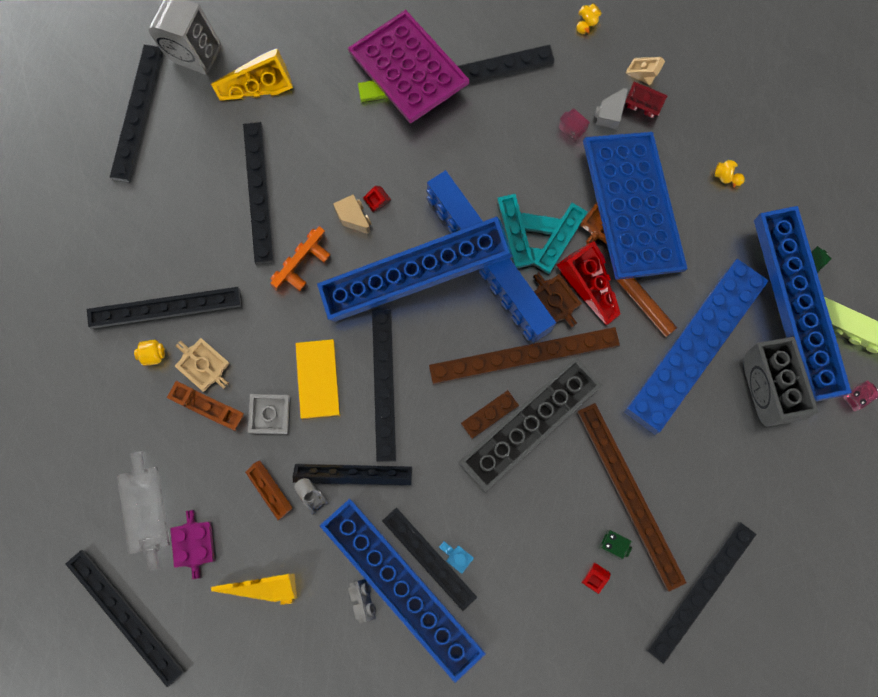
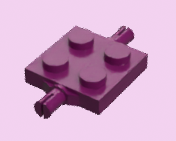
[170,510,215,579]

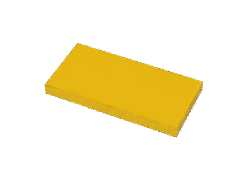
[295,339,340,419]

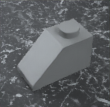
[594,88,628,129]

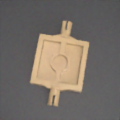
[175,338,230,392]

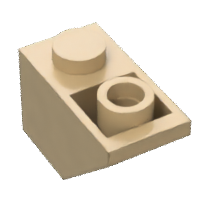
[333,194,372,234]

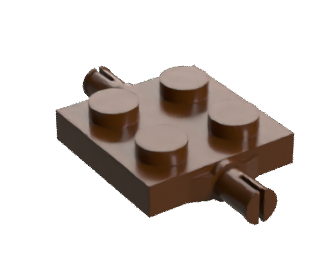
[533,272,582,328]

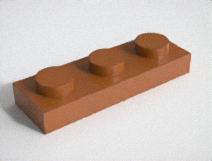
[245,460,293,520]

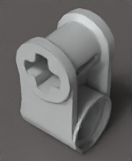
[294,478,329,515]

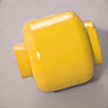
[134,339,165,366]

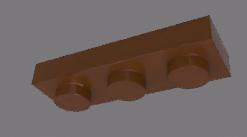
[461,390,519,439]

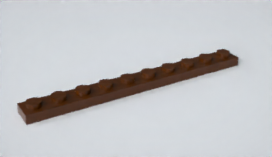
[429,327,620,385]
[577,403,687,592]

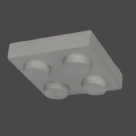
[248,394,290,435]

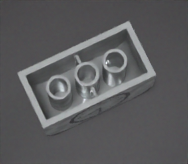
[149,0,222,75]

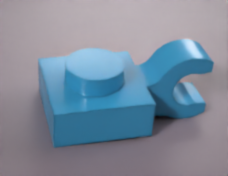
[439,541,474,574]

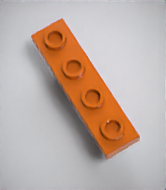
[270,226,331,291]

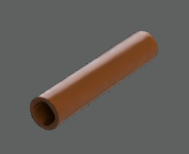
[616,278,678,337]

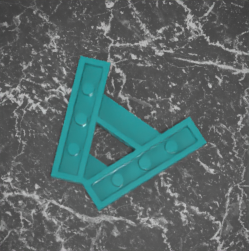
[497,194,588,274]

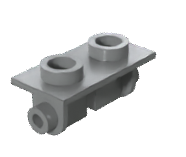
[348,579,376,623]

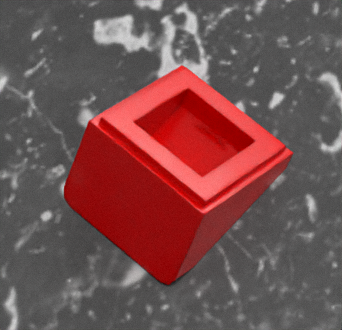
[363,186,391,212]
[582,563,611,594]

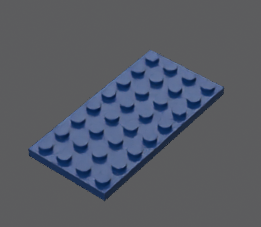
[583,132,688,280]

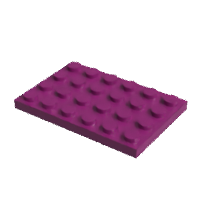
[348,10,470,124]

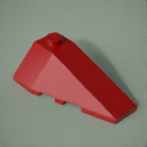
[557,241,621,325]

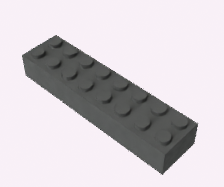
[459,357,603,493]

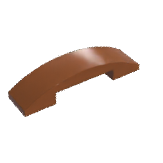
[167,381,244,431]

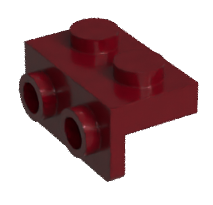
[625,82,668,118]

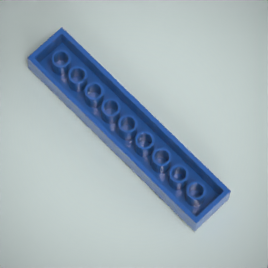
[426,170,556,344]
[754,206,852,402]
[317,217,513,322]
[624,259,769,435]
[319,499,486,683]

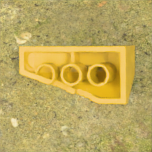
[211,48,293,100]
[211,574,297,605]

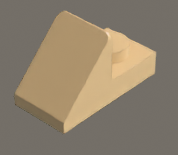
[626,57,665,85]

